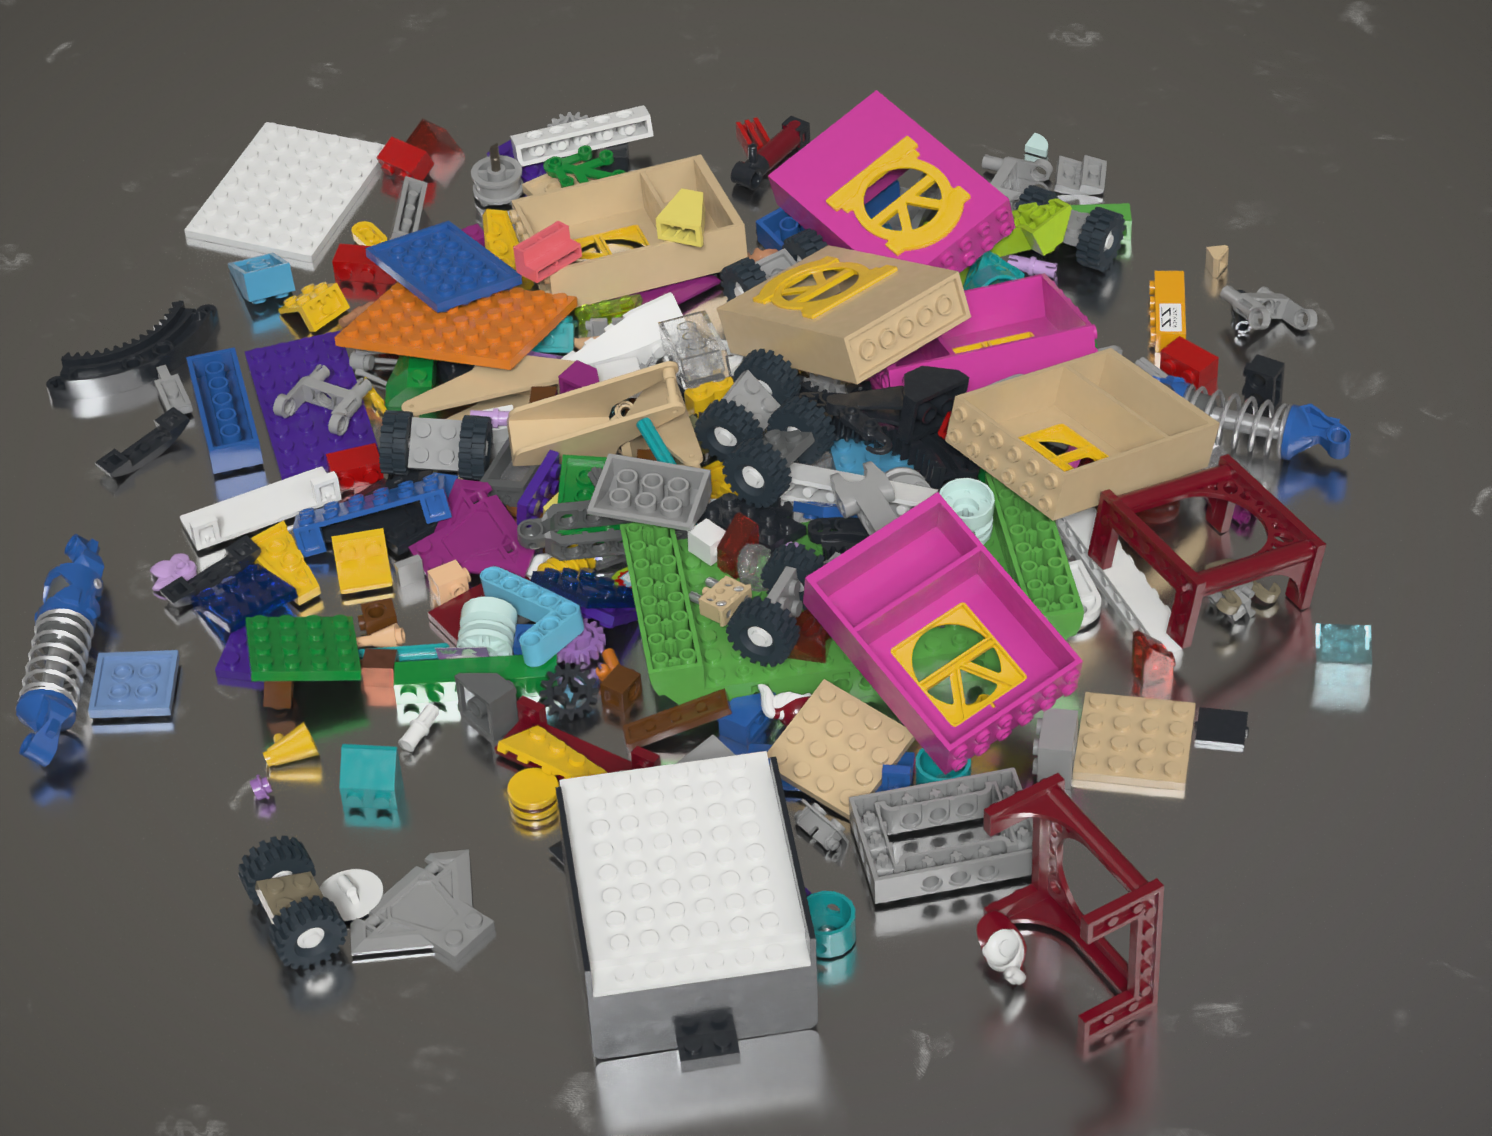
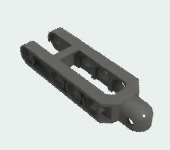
[517,500,688,561]

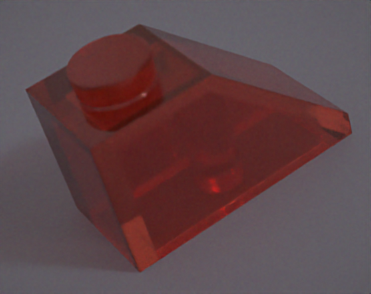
[717,512,759,579]
[1131,630,1176,688]

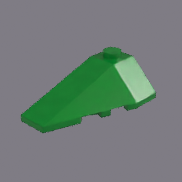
[385,355,437,407]

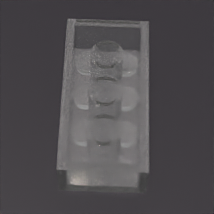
[658,310,732,389]

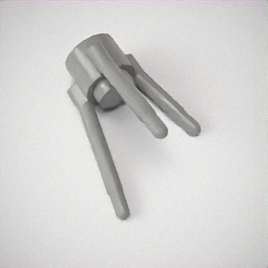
[349,349,398,386]

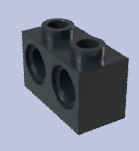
[1242,354,1285,415]

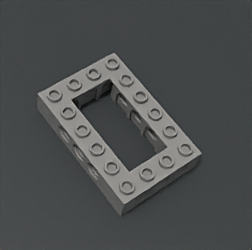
[849,767,1033,904]

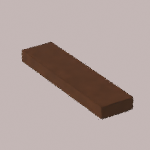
[623,688,732,751]

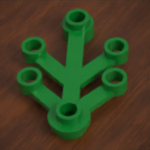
[543,145,626,188]

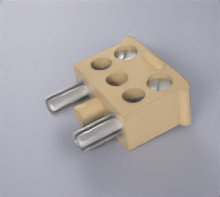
[689,576,753,627]

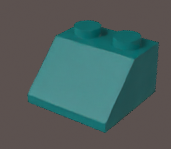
[339,744,404,809]

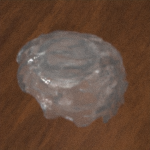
[737,544,771,592]

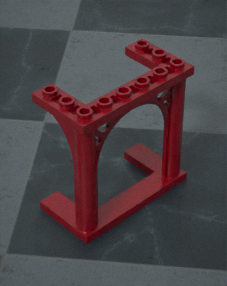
[1088,454,1327,649]
[983,773,1164,1042]

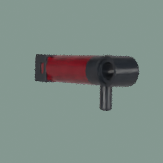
[730,116,810,190]

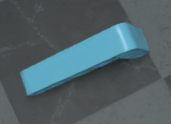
[480,566,584,667]

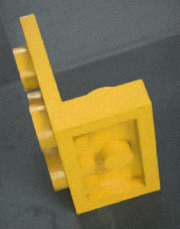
[278,282,350,332]
[331,528,393,594]

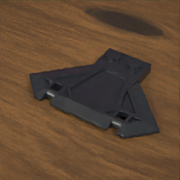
[321,469,438,555]

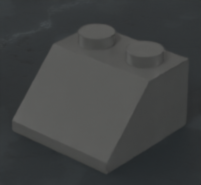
[454,673,519,742]

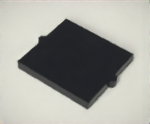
[1194,707,1249,749]

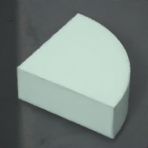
[1025,133,1048,158]

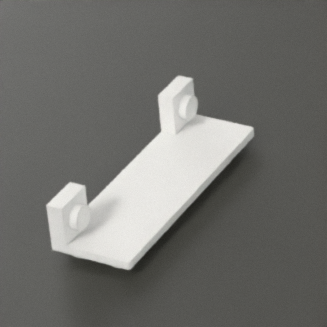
[180,467,342,551]

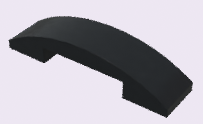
[95,407,190,477]
[160,535,261,607]

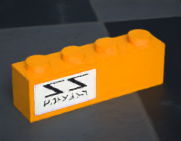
[1149,271,1186,353]

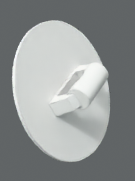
[319,869,383,921]

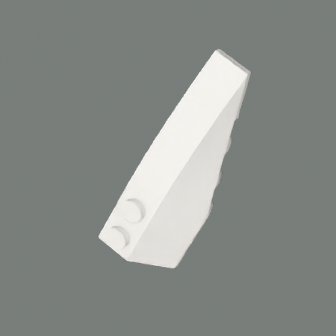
[561,292,689,368]

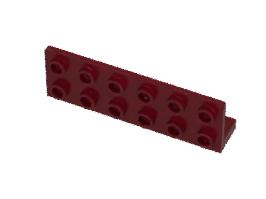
[494,695,661,782]

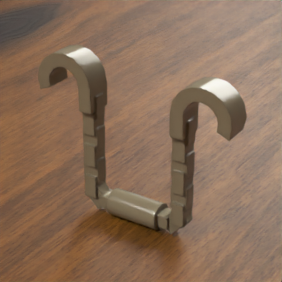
[1204,558,1281,615]

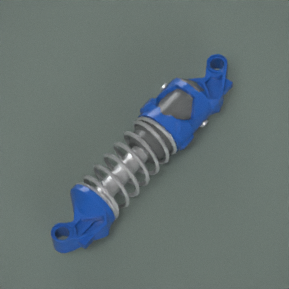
[1151,375,1351,461]
[16,534,104,767]

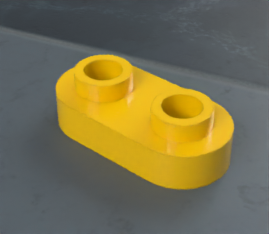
[351,221,388,246]

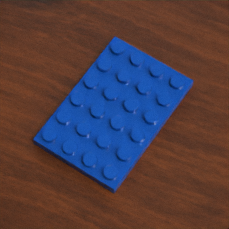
[365,221,522,313]

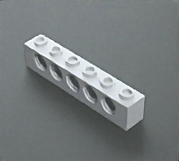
[510,105,654,166]

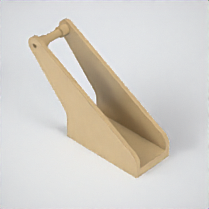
[401,355,575,420]
[507,361,686,466]
[621,380,711,503]

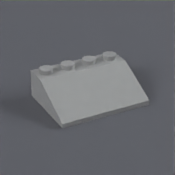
[587,453,712,531]

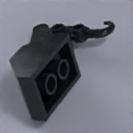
[825,366,970,455]

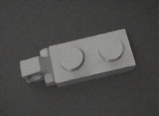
[154,365,193,414]

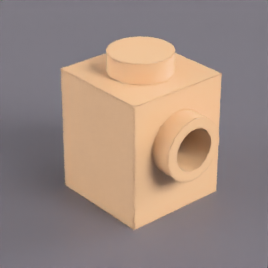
[427,560,471,605]

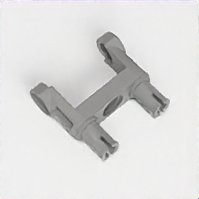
[982,154,1053,210]
[1220,285,1318,331]
[273,364,372,436]

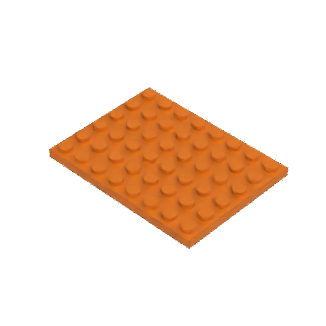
[334,282,578,370]

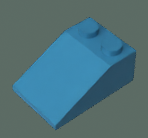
[228,253,296,304]

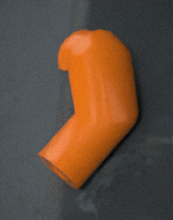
[595,648,620,681]

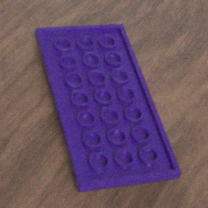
[244,331,380,480]

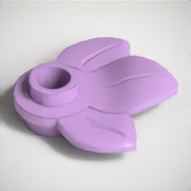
[150,553,197,591]

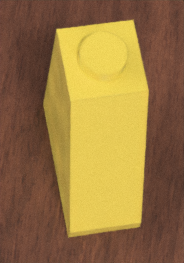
[655,188,705,247]

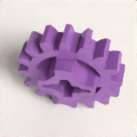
[557,618,606,665]

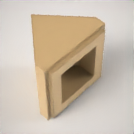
[1205,245,1229,278]

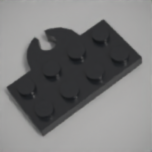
[697,493,806,555]

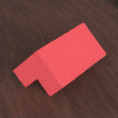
[513,221,582,283]

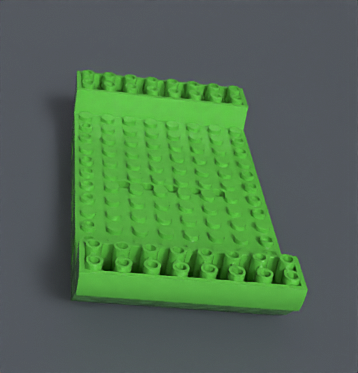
[620,473,1084,705]

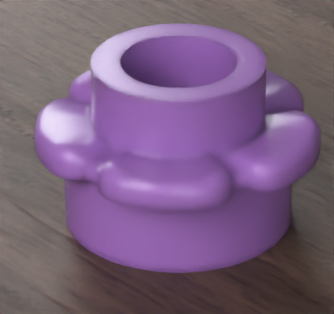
[250,774,273,801]

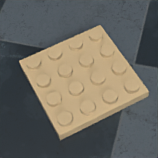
[767,679,915,820]
[1073,692,1196,791]

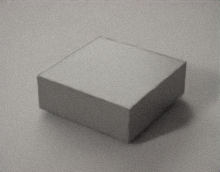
[394,554,425,587]

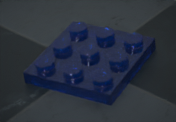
[191,563,298,633]
[531,568,636,609]

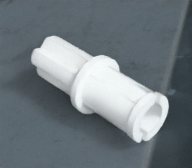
[398,703,439,752]

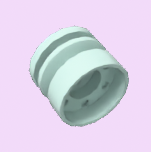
[939,478,995,545]
[457,597,517,657]

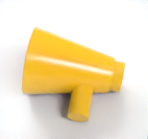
[262,722,320,767]

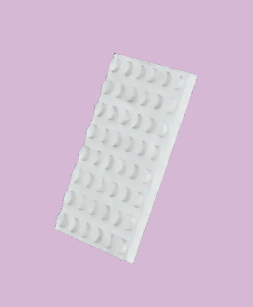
[185,122,385,263]

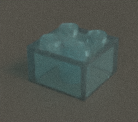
[1314,623,1372,688]

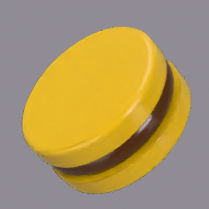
[507,768,559,820]

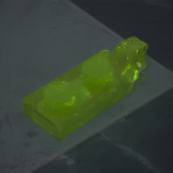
[575,294,643,324]

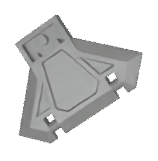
[350,849,495,964]

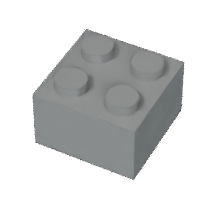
[1032,708,1078,790]

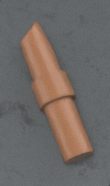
[338,301,374,327]

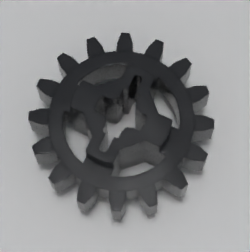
[539,663,599,723]

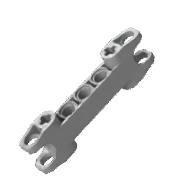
[830,461,897,536]

